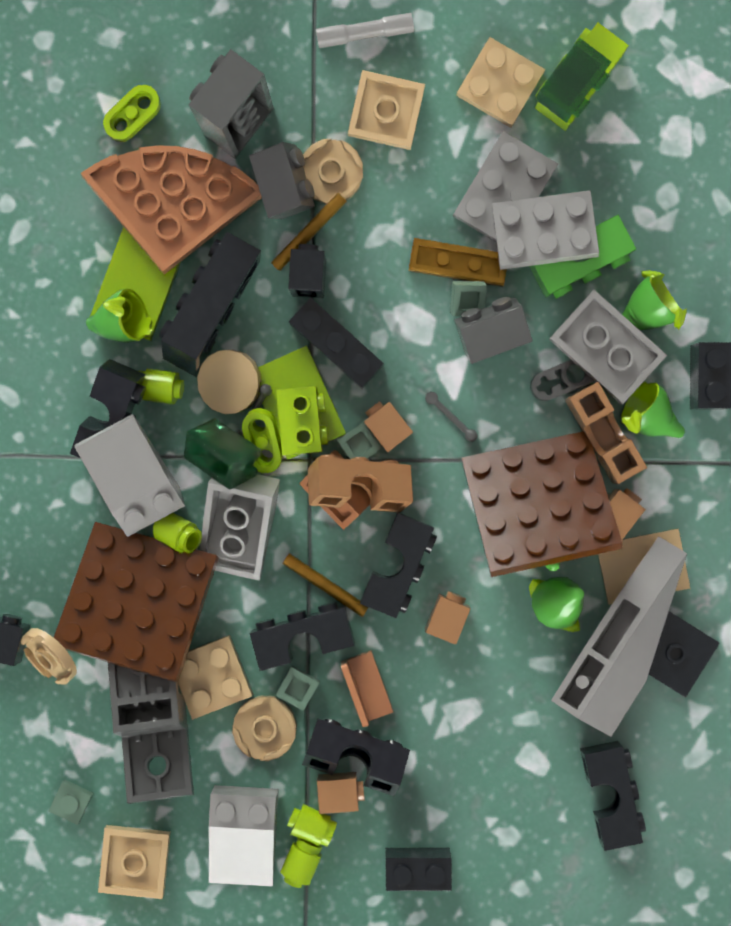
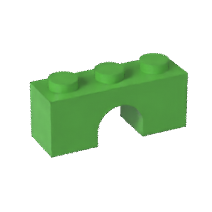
[529,214,636,299]

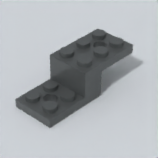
[108,663,194,804]

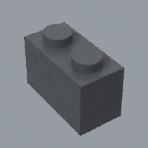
[249,142,315,220]
[454,297,533,364]

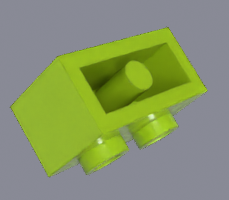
[276,386,328,456]

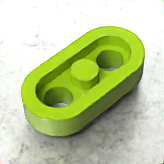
[103,85,161,142]
[242,408,283,473]

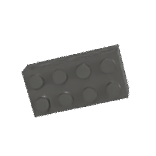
[189,49,274,159]

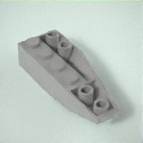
[551,537,687,737]

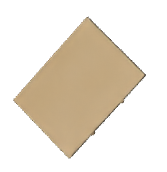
[598,529,690,605]

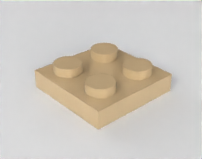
[456,37,545,128]
[348,70,425,150]
[178,635,253,720]
[98,825,171,899]

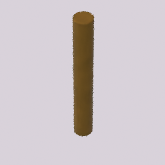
[271,193,347,271]
[282,553,369,617]

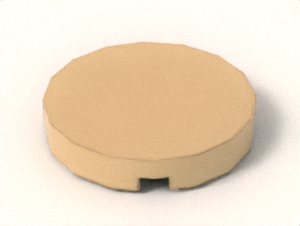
[303,139,363,204]
[197,350,261,414]
[21,628,77,685]
[232,695,297,761]

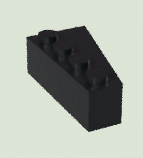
[159,232,261,377]

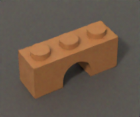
[565,382,647,484]
[308,454,413,512]

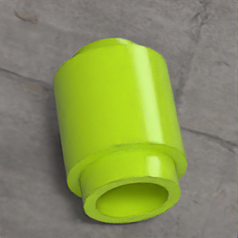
[139,368,184,405]
[153,513,202,553]
[287,804,337,847]
[280,838,322,888]

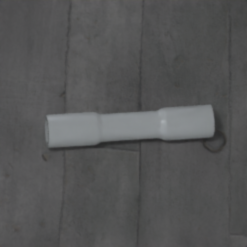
[316,13,414,49]

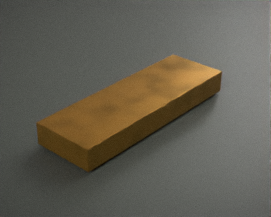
[408,238,507,287]

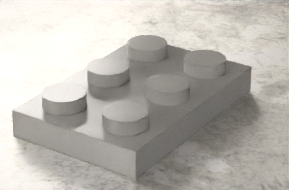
[453,131,558,242]
[492,190,599,270]
[549,290,667,405]

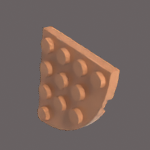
[81,145,262,275]

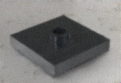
[649,611,720,698]

